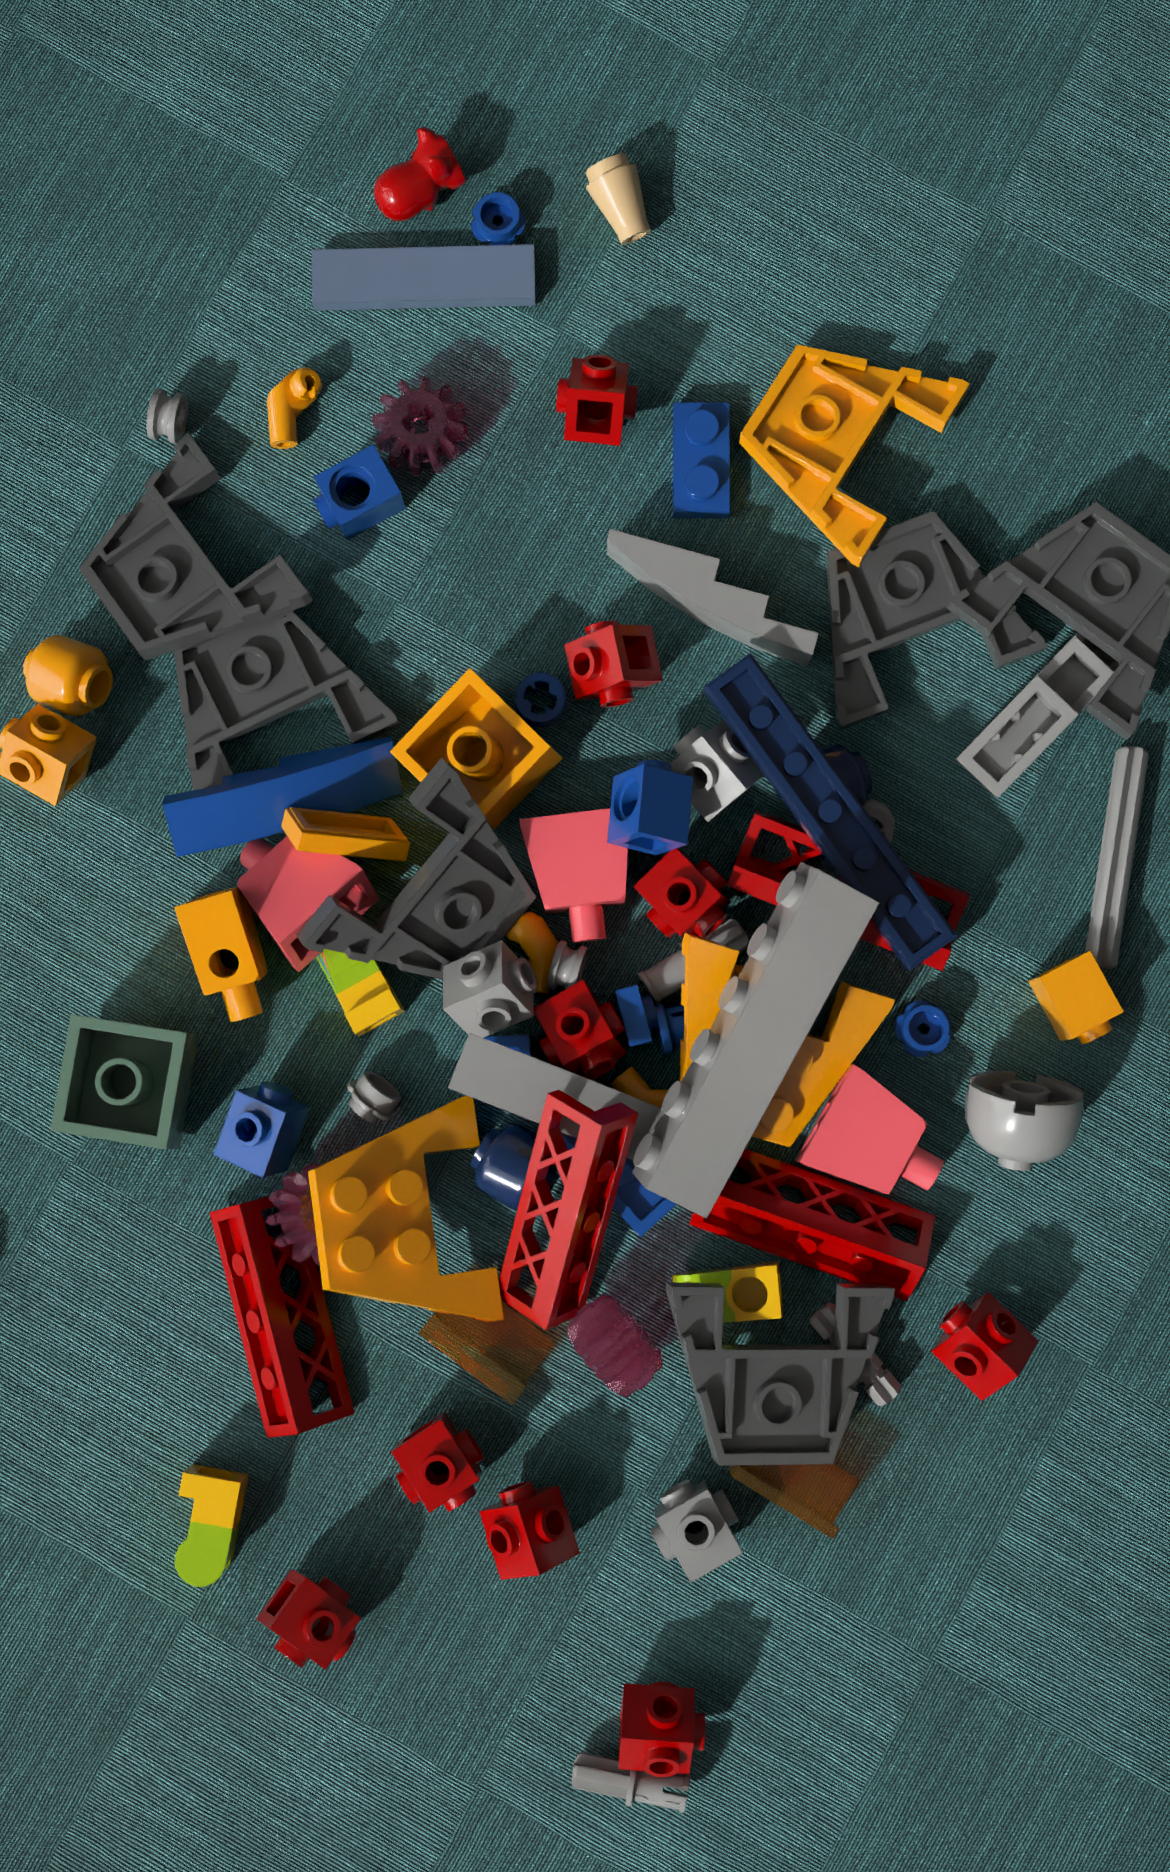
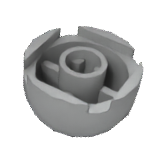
[965,1070,1084,1171]

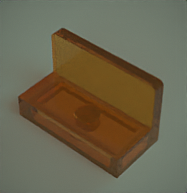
[418,1301,553,1405]
[727,1463,859,1539]

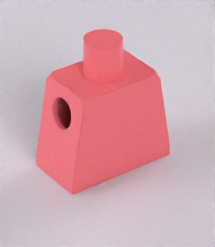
[519,808,628,943]
[237,836,379,972]
[795,1064,944,1195]

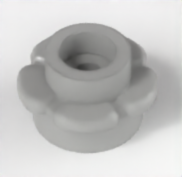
[347,1071,401,1123]

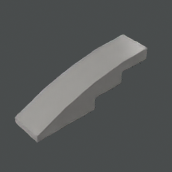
[606,529,819,666]
[956,632,1119,798]
[448,1033,664,1160]

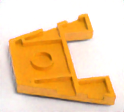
[739,344,970,567]
[680,933,895,1147]
[308,1095,504,1322]

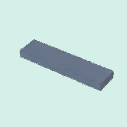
[311,244,536,311]

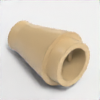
[585,153,651,245]

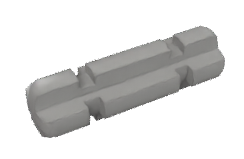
[809,1302,902,1407]

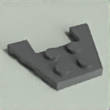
[79,433,313,660]
[947,502,1170,740]
[826,511,1047,731]
[174,611,400,790]
[297,757,536,980]
[666,1282,895,1466]

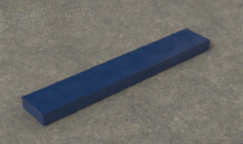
[703,653,957,971]

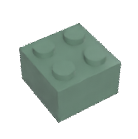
[50,1014,199,1150]

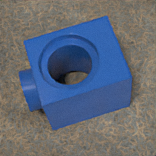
[312,444,406,540]
[607,760,693,855]

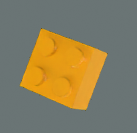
[390,668,563,830]

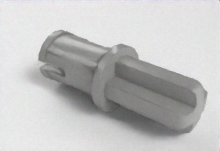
[638,919,749,1004]
[572,1752,691,1813]

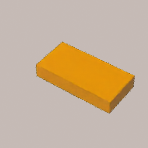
[281,807,411,862]

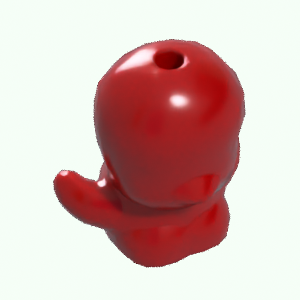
[373,127,465,221]

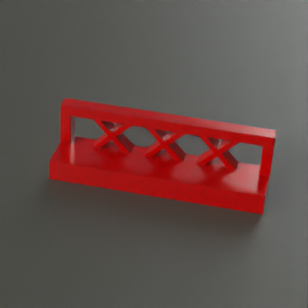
[726,809,969,971]
[499,1090,639,1330]
[689,1149,935,1301]
[209,1189,355,1438]

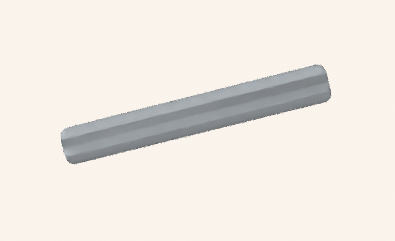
[1085,746,1149,969]

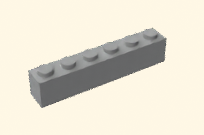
[632,862,879,1219]

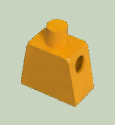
[174,886,268,1022]

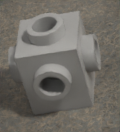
[670,720,764,822]
[443,940,537,1038]
[650,1479,743,1583]

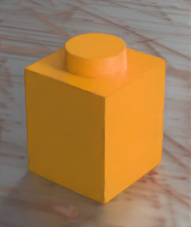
[1028,951,1124,1045]

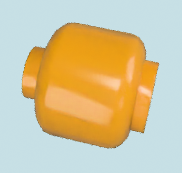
[23,634,113,717]

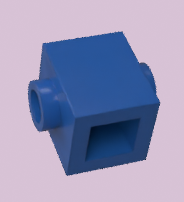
[213,1081,310,1178]

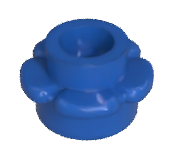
[471,192,526,245]
[895,1000,951,1057]

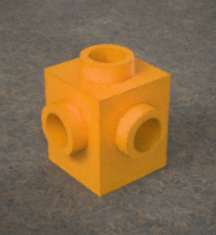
[0,704,97,806]

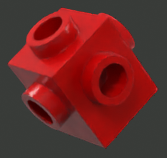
[556,354,638,446]
[564,621,663,707]
[633,848,732,939]
[534,980,627,1079]
[931,1292,1039,1401]
[391,1411,484,1513]
[479,1480,580,1580]
[256,1569,361,1670]
[618,1682,705,1777]

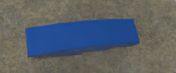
[162,737,403,857]

